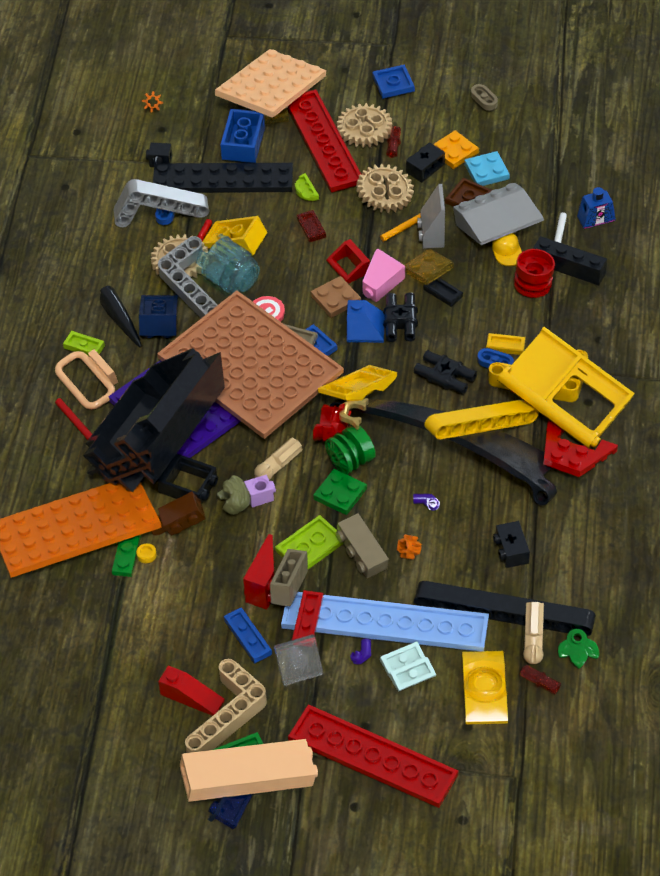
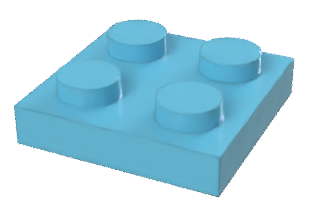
[465,151,510,186]

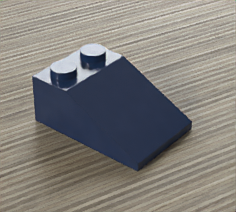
[139,295,178,338]

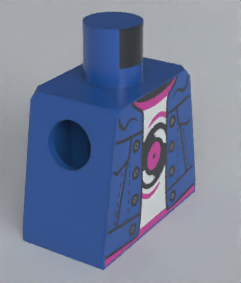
[577,187,615,229]

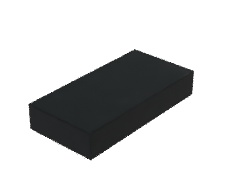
[423,275,463,307]

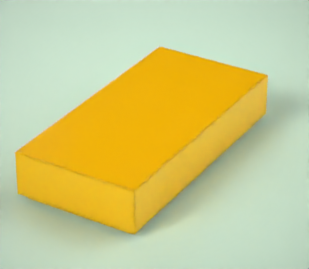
[486,333,526,355]

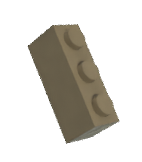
[336,513,389,578]
[270,549,308,606]

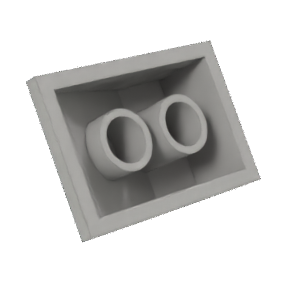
[417,184,445,249]

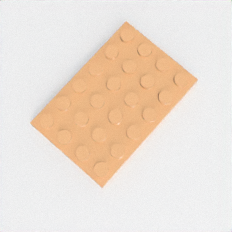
[215,49,326,118]

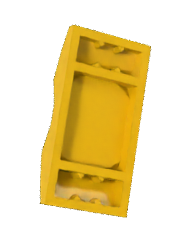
[318,365,397,401]
[462,651,508,724]

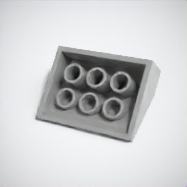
[453,183,544,245]

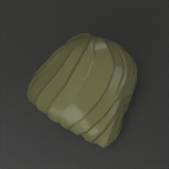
[217,475,251,515]

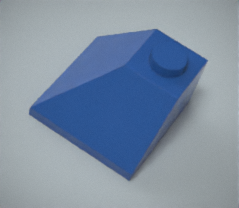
[347,300,385,343]

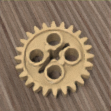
[337,103,392,148]
[356,164,414,213]
[151,234,209,281]

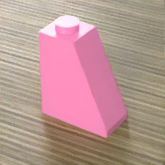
[362,249,405,302]

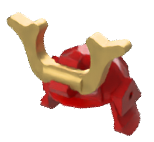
[313,398,368,441]

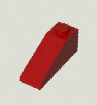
[158,665,225,716]

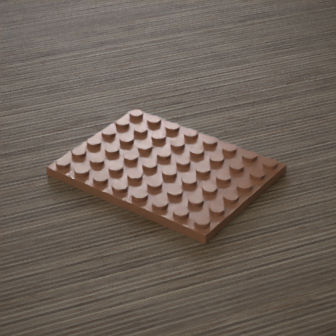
[157,290,344,439]

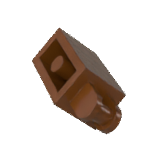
[151,492,206,536]

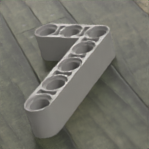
[113,179,209,227]
[158,236,217,318]

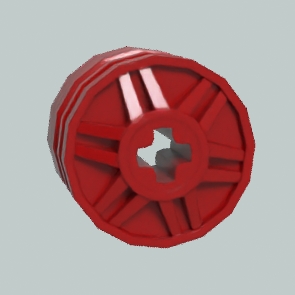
[513,249,555,298]

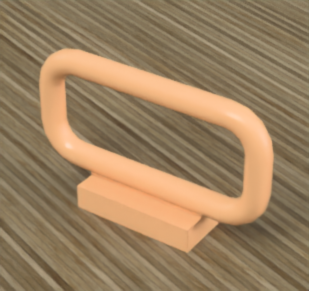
[55,349,118,410]

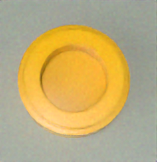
[136,543,157,563]

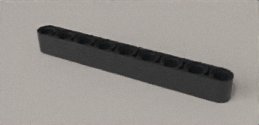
[414,581,596,636]

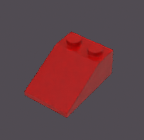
[243,534,275,610]

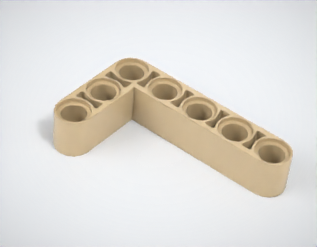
[185,659,267,753]

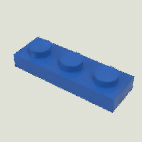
[224,607,272,664]

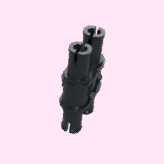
[383,292,418,342]
[414,350,477,395]

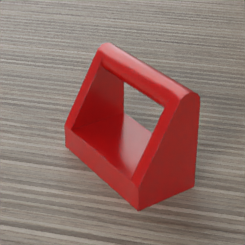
[326,239,370,284]

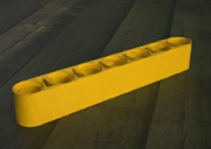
[424,399,538,440]

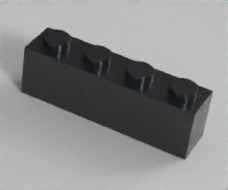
[533,236,607,285]

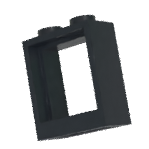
[157,454,219,504]

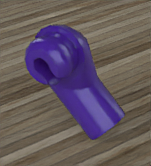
[413,494,440,511]
[350,638,371,665]

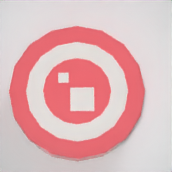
[253,296,285,322]

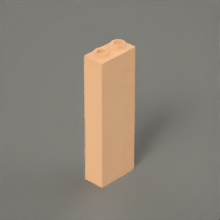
[180,739,318,802]

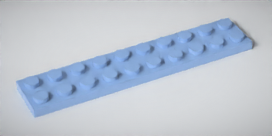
[281,592,489,651]

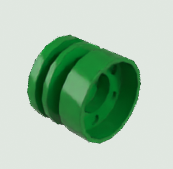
[325,425,375,475]

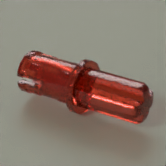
[386,126,401,158]
[520,665,561,695]

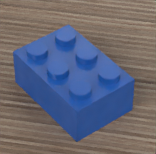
[220,109,265,163]

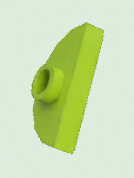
[295,173,319,201]

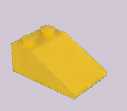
[202,216,267,257]

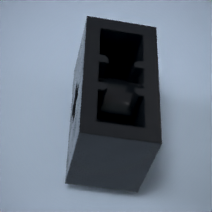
[406,142,445,183]
[493,521,530,568]

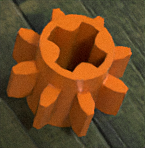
[142,91,163,113]
[397,535,422,560]

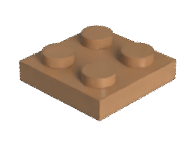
[310,276,361,318]

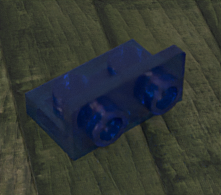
[207,794,253,829]

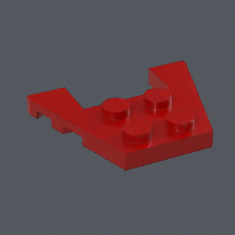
[543,421,618,477]

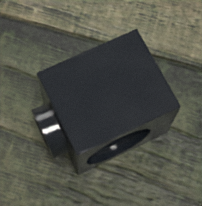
[146,143,173,167]

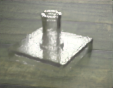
[274,634,323,686]

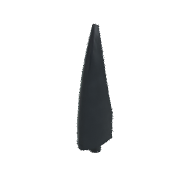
[100,286,142,348]

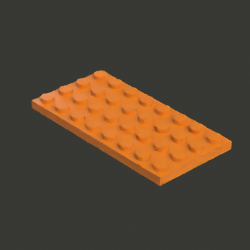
[0,482,162,578]

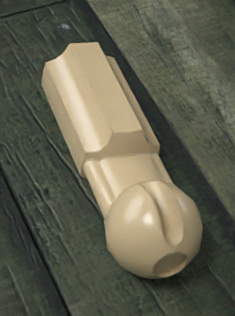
[254,437,302,480]
[523,602,544,664]

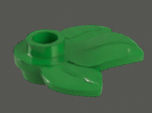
[558,629,599,669]

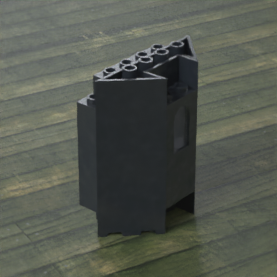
[83,348,225,492]

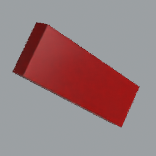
[292,590,324,647]

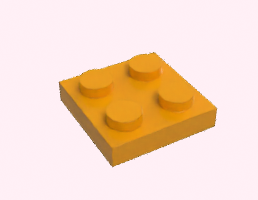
[433,130,479,169]

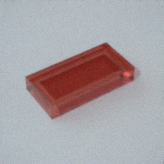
[297,210,326,242]

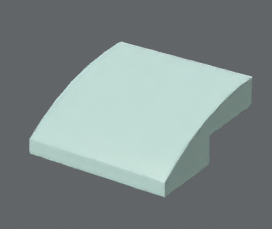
[380,642,436,691]

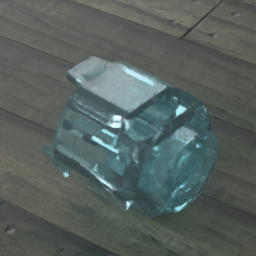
[196,233,260,294]

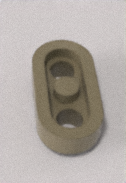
[471,84,498,111]

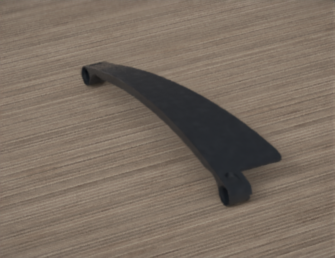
[330,398,557,505]

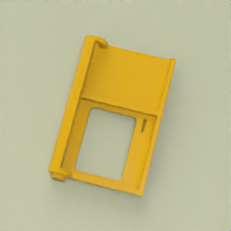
[497,327,635,448]

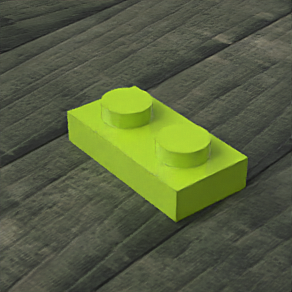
[63,331,105,356]

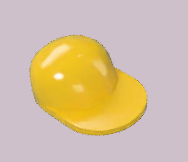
[492,233,522,266]

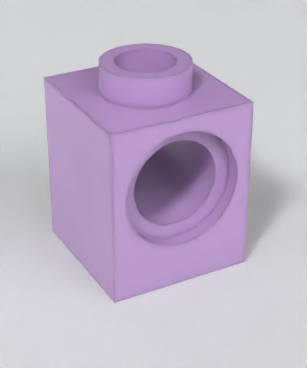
[244,475,276,507]

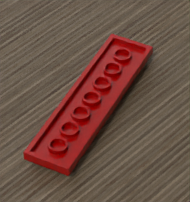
[287,89,362,192]
[288,704,458,808]

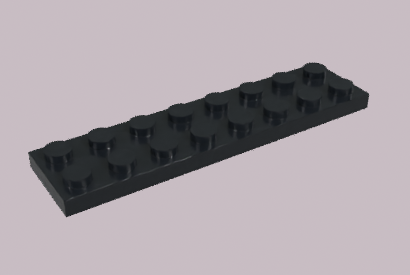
[153,163,293,193]

